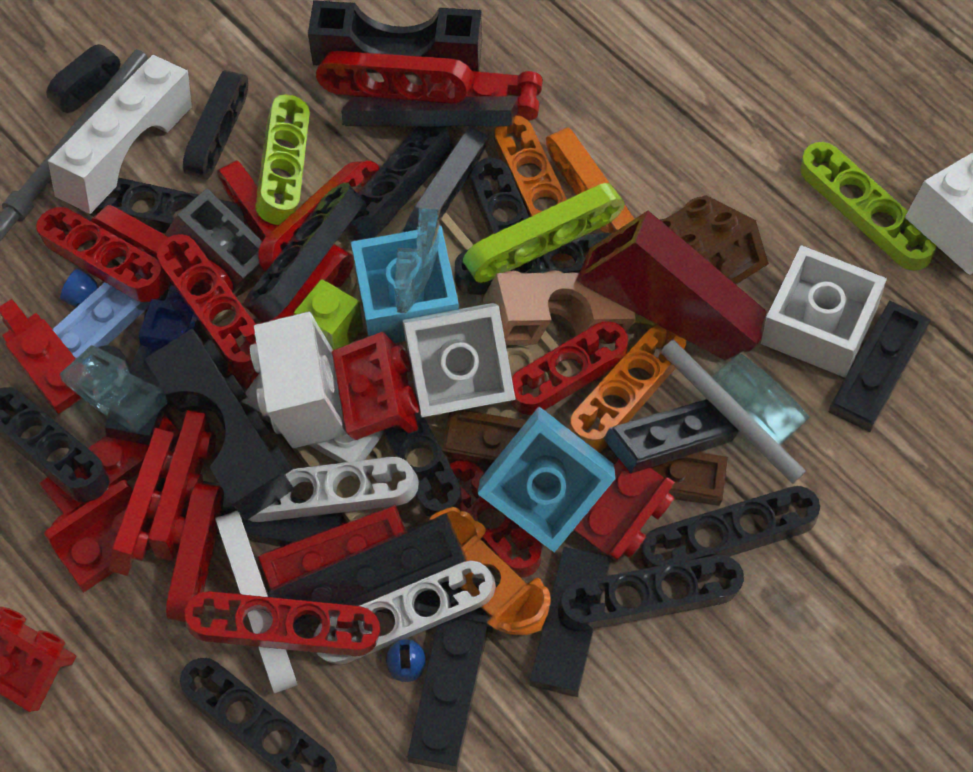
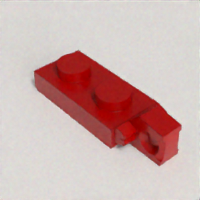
[0,299,97,414]

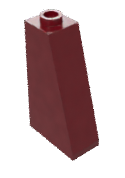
[577,210,767,361]

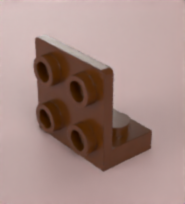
[660,195,769,284]

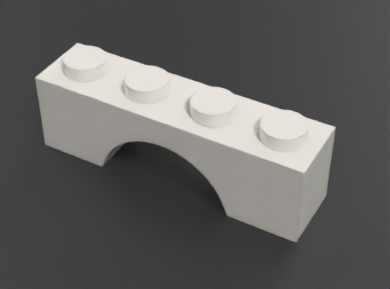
[48,55,192,214]

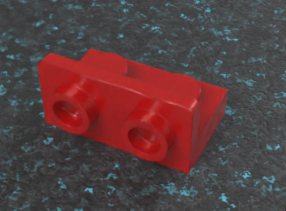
[332,331,419,440]
[573,458,675,561]
[44,480,153,593]
[0,607,77,712]

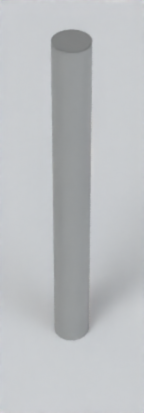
[661,339,806,484]

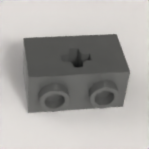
[165,188,262,294]

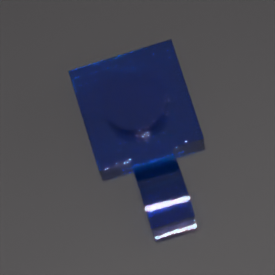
[139,282,197,349]

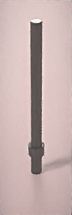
[0,49,148,241]

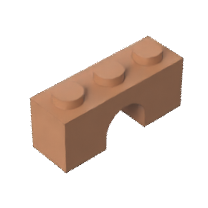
[483,270,636,345]

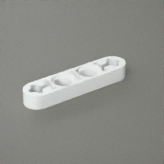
[248,457,419,522]
[215,511,298,694]
[313,561,496,665]

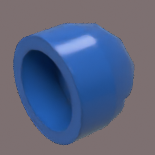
[60,269,98,307]
[386,639,426,682]

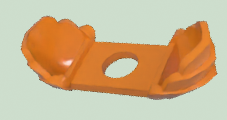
[429,507,551,635]

